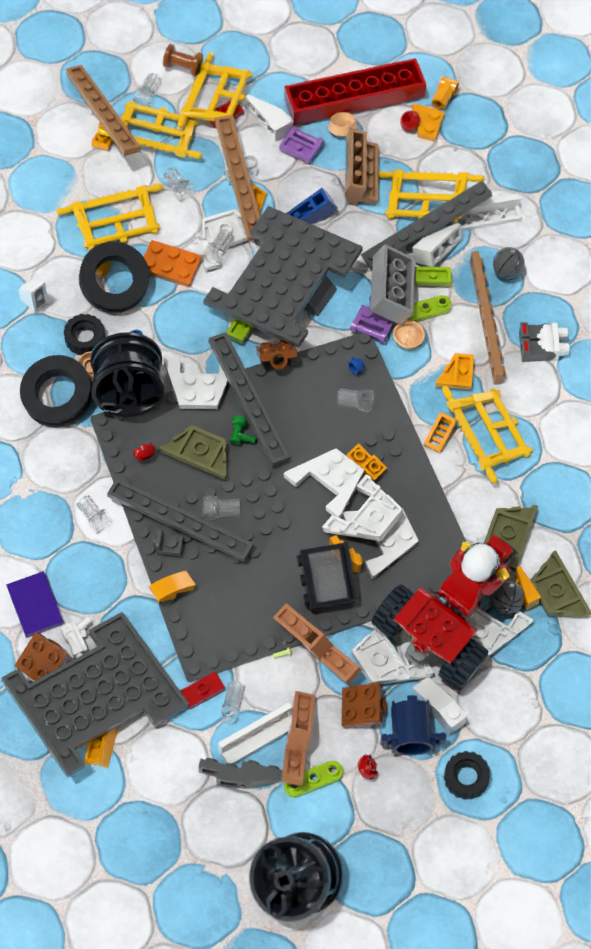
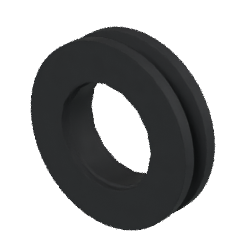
[79,241,150,313]
[20,355,93,428]

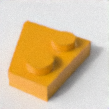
[412,103,445,142]
[435,353,474,390]

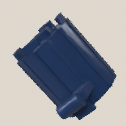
[380,695,447,755]

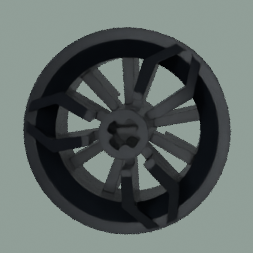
[90,332,165,417]
[249,832,344,921]

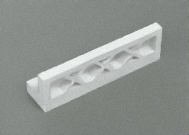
[450,193,523,231]
[218,702,292,764]

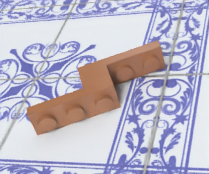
[273,603,362,685]
[281,691,315,786]

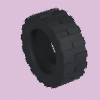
[64,314,105,355]
[444,751,491,800]

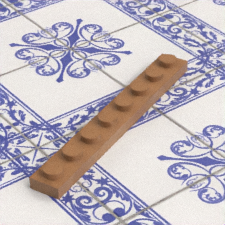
[66,65,141,156]
[215,115,260,241]
[470,251,506,385]

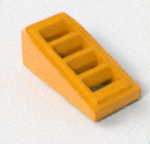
[423,412,457,453]
[514,566,541,611]

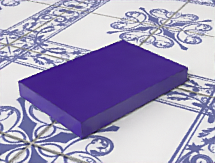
[6,571,64,638]

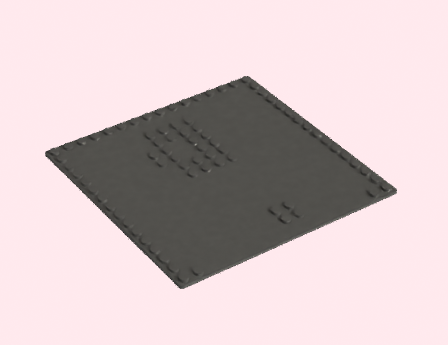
[90,333,466,682]

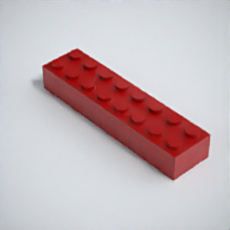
[284,58,427,126]

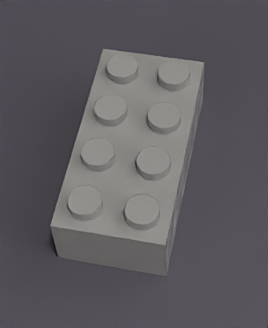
[370,244,415,325]

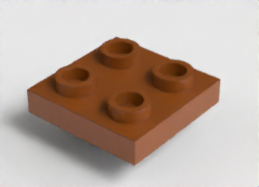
[256,340,298,369]
[14,632,70,681]
[341,682,387,729]

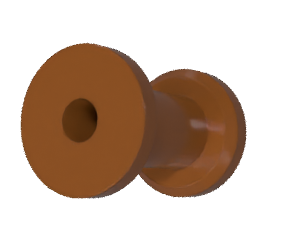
[163,44,203,77]

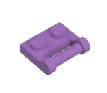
[279,126,325,164]
[350,305,395,343]

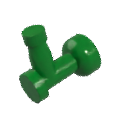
[229,415,256,445]

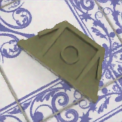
[159,425,226,480]
[484,505,538,572]
[530,550,591,618]

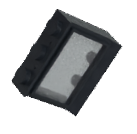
[296,542,358,610]

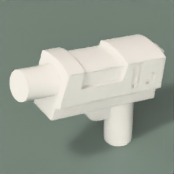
[61,617,92,659]

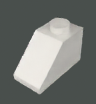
[19,279,49,313]

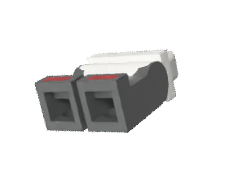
[519,322,570,362]

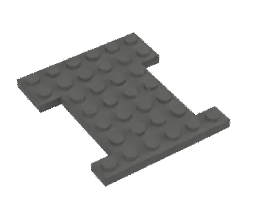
[203,206,363,347]
[1,612,189,778]

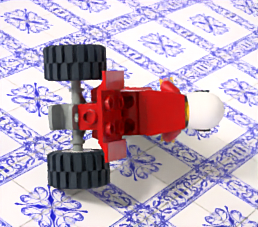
[371,535,516,691]

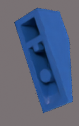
[287,188,338,224]

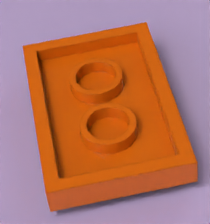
[144,240,202,288]

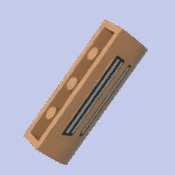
[345,128,378,205]

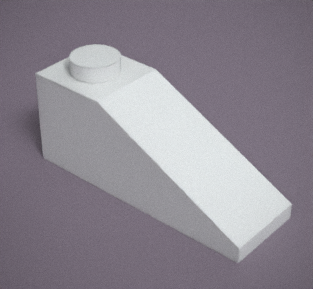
[246,95,293,141]
[413,223,463,267]
[412,677,467,736]

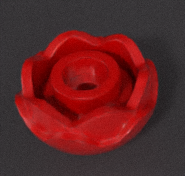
[400,111,421,131]
[132,442,156,461]
[358,754,378,780]

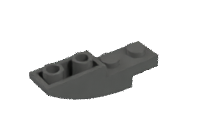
[198,758,282,789]

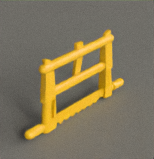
[177,52,253,129]
[97,100,203,159]
[378,169,485,223]
[56,184,163,251]
[442,386,533,484]

